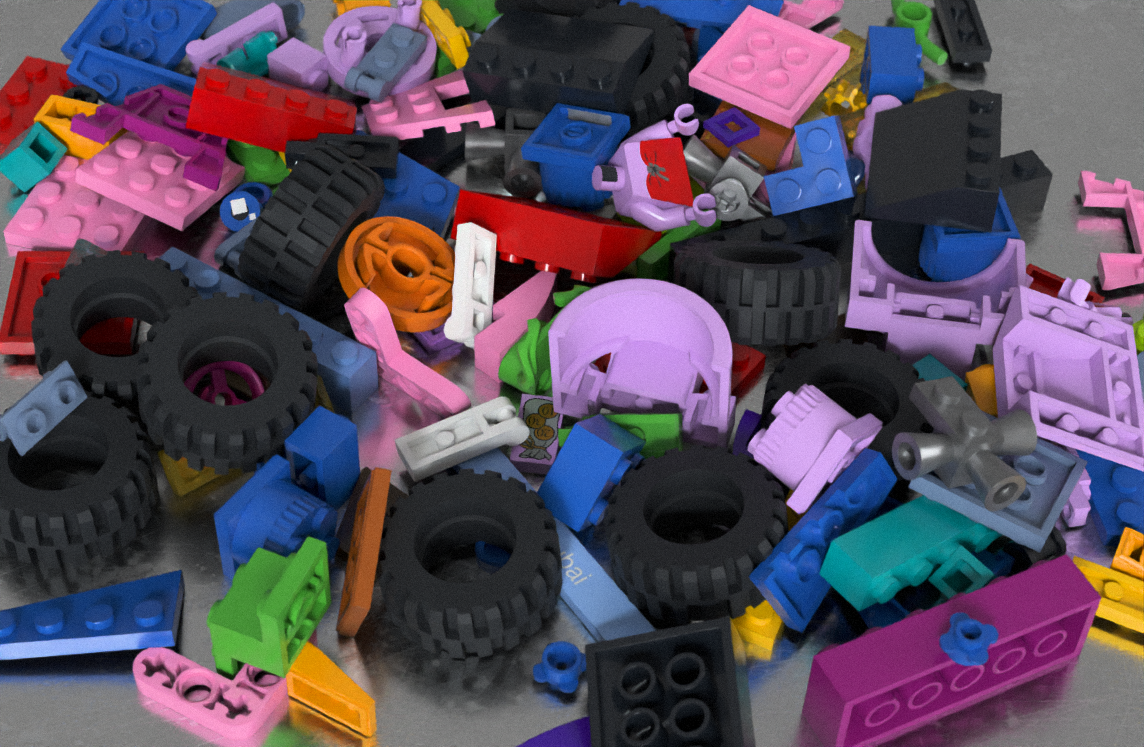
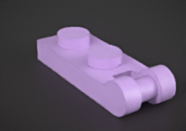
[186,2,288,79]

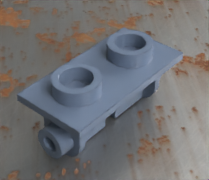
[0,360,87,456]

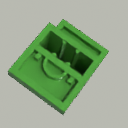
[207,536,332,681]

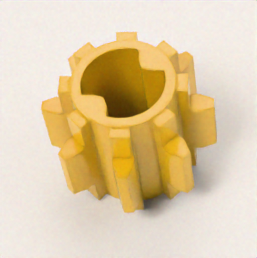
[821,79,868,130]

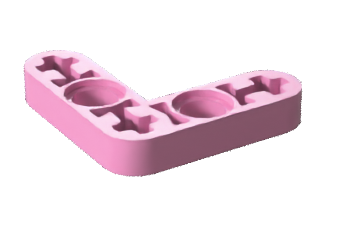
[344,288,471,419]
[133,629,318,740]

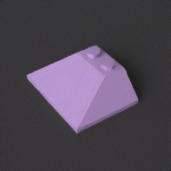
[993,285,1144,472]

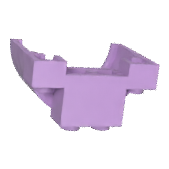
[845,220,1026,382]
[548,278,736,449]

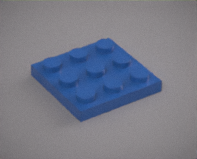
[60,0,217,71]

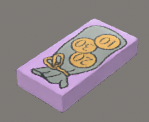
[510,394,564,475]

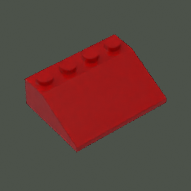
[185,62,357,153]
[450,189,662,283]

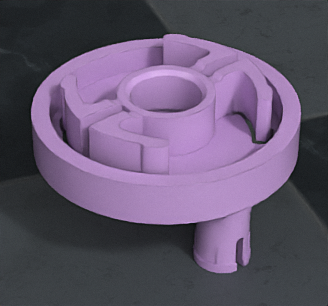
[323,0,437,98]

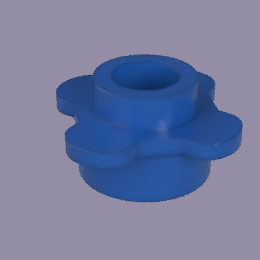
[939,612,999,666]
[533,641,586,693]

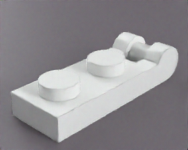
[444,222,497,349]
[395,397,530,482]

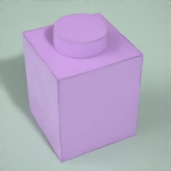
[267,37,329,92]

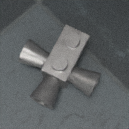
[465,108,546,198]
[683,134,782,225]
[892,376,1037,511]

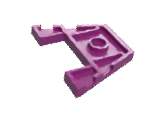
[70,84,228,191]

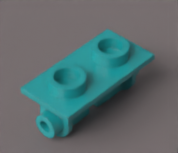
[216,31,278,76]

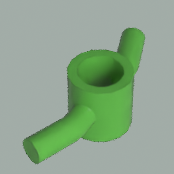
[891,0,948,65]

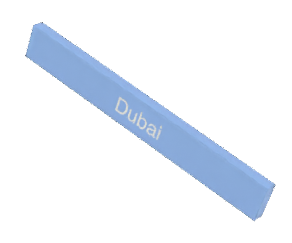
[452,447,656,642]

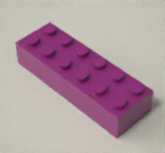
[802,554,1102,747]

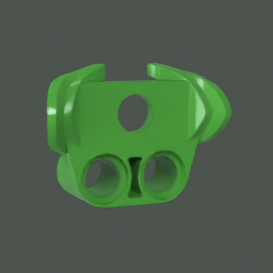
[498,285,592,396]

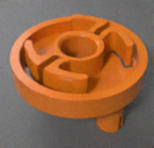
[337,216,455,333]

